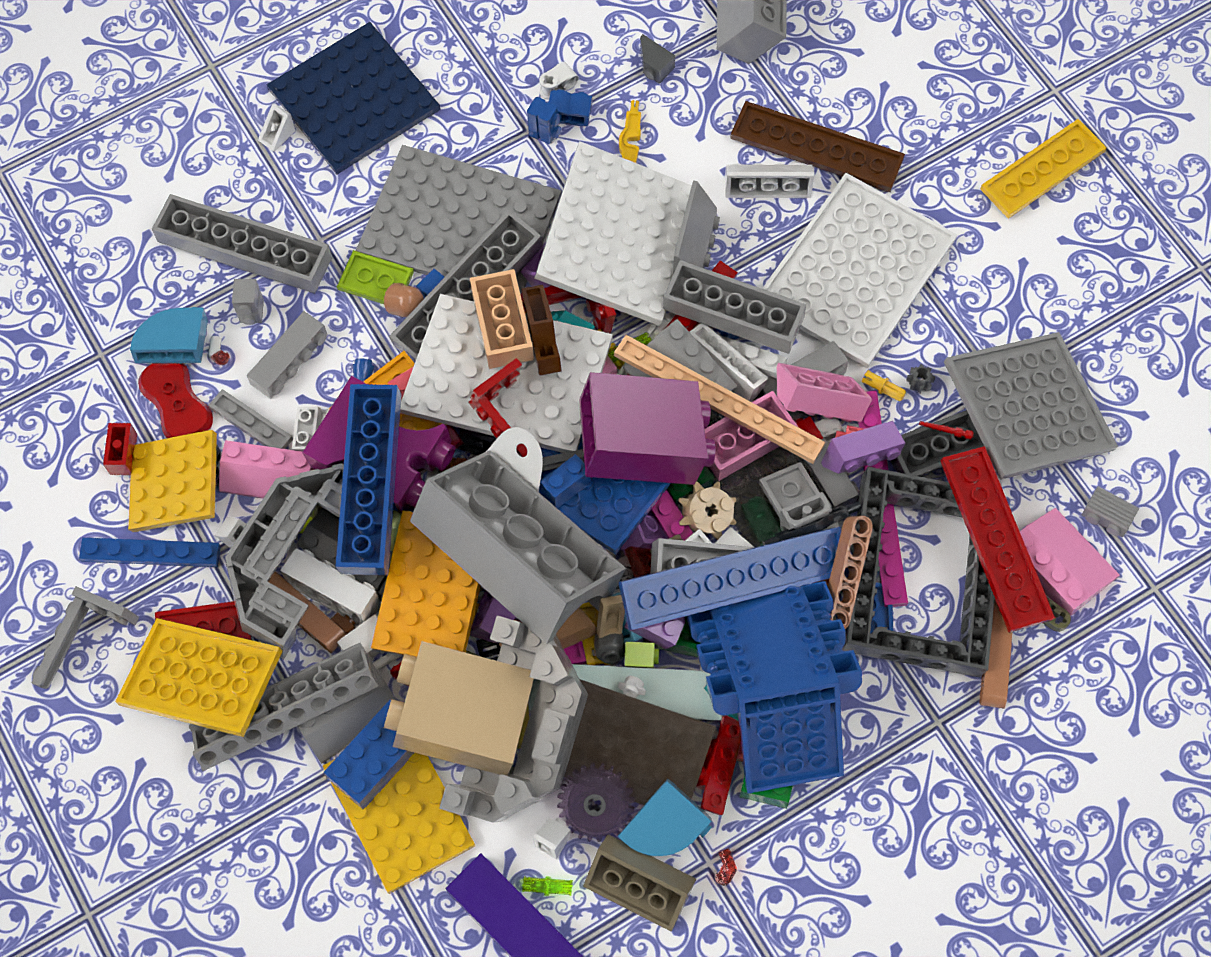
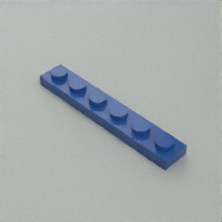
[79,537,221,567]

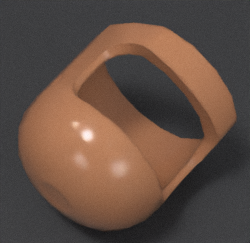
[384,283,424,318]

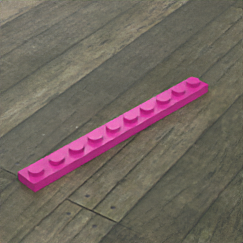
[857,391,908,607]

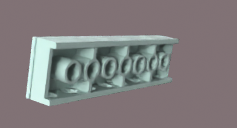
[529,664,722,720]

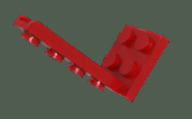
[520,285,616,334]
[468,358,528,457]

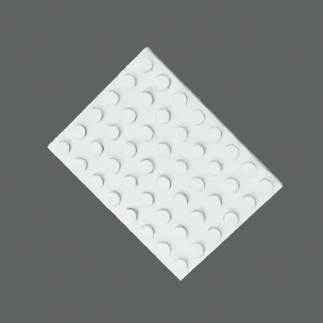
[534,141,692,326]
[762,173,957,368]
[400,294,613,453]

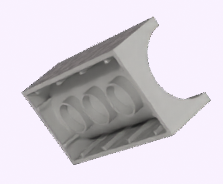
[410,450,626,644]

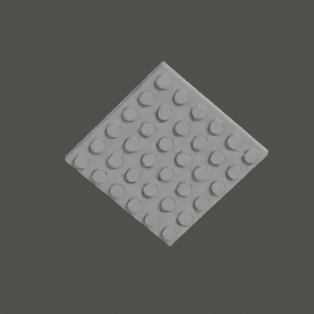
[944,332,1118,480]

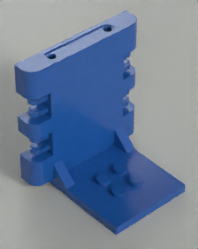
[686,581,862,793]

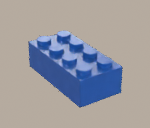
[323,700,414,809]

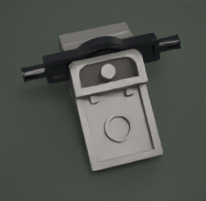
[759,462,861,545]

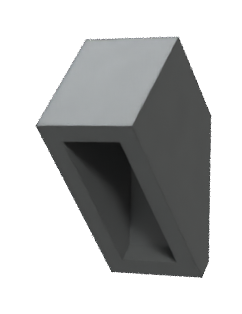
[640,34,675,84]

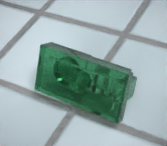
[741,496,781,546]

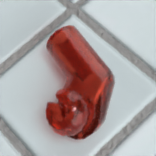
[715,848,737,886]

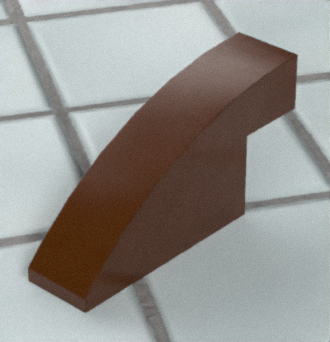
[521,285,562,376]

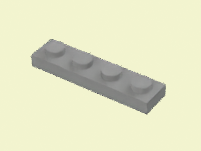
[208,389,293,449]

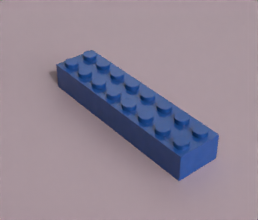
[336,384,401,575]

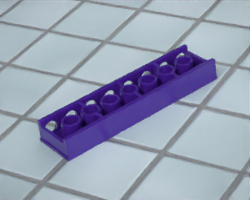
[445,853,583,957]

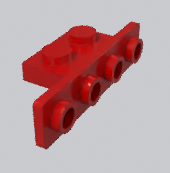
[696,716,741,816]

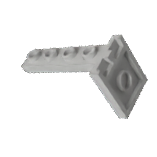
[31,586,139,689]

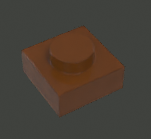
[331,612,356,634]

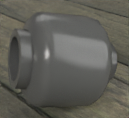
[593,633,625,664]

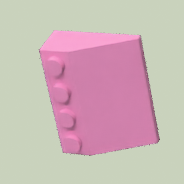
[1020,508,1120,616]

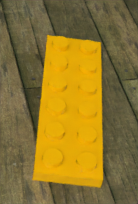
[980,119,1107,219]

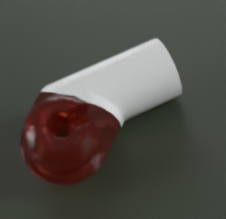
[208,336,230,365]

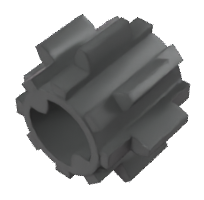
[906,364,935,394]

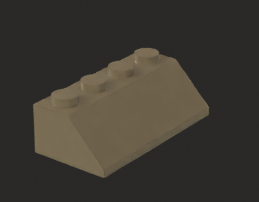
[583,834,696,932]

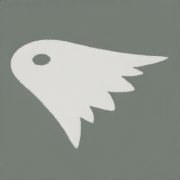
[486,427,543,492]

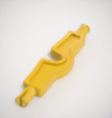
[619,100,641,163]

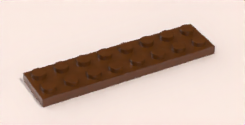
[730,101,905,193]

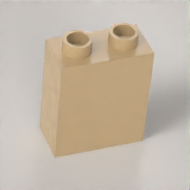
[384,641,534,775]

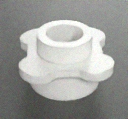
[618,676,646,698]

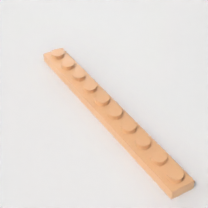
[614,335,825,464]

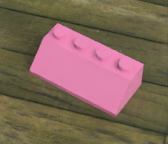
[777,363,872,422]
[219,440,315,498]

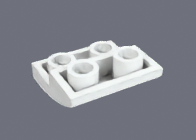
[292,406,330,452]

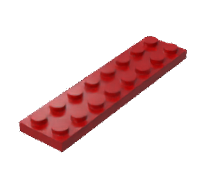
[940,446,1055,633]

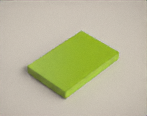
[337,250,414,304]

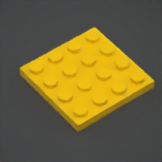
[128,430,217,532]

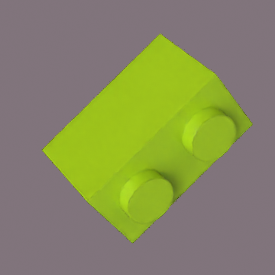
[625,642,659,668]

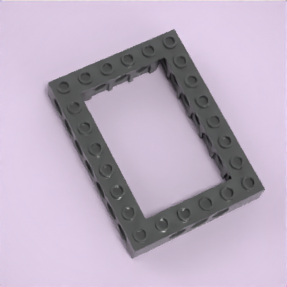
[842,467,995,677]

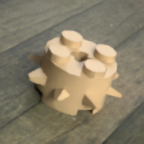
[679,482,737,540]

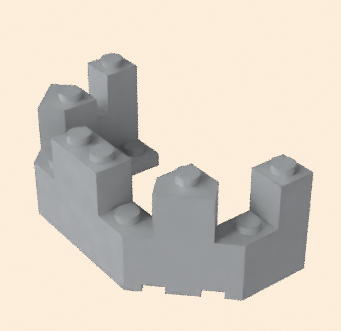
[225,464,344,660]
[439,616,588,823]

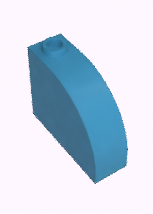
[130,307,208,363]
[618,779,712,856]

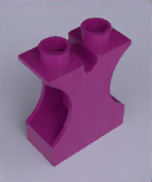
[302,376,455,514]

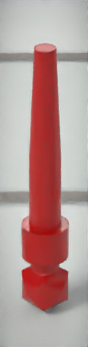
[919,421,974,440]

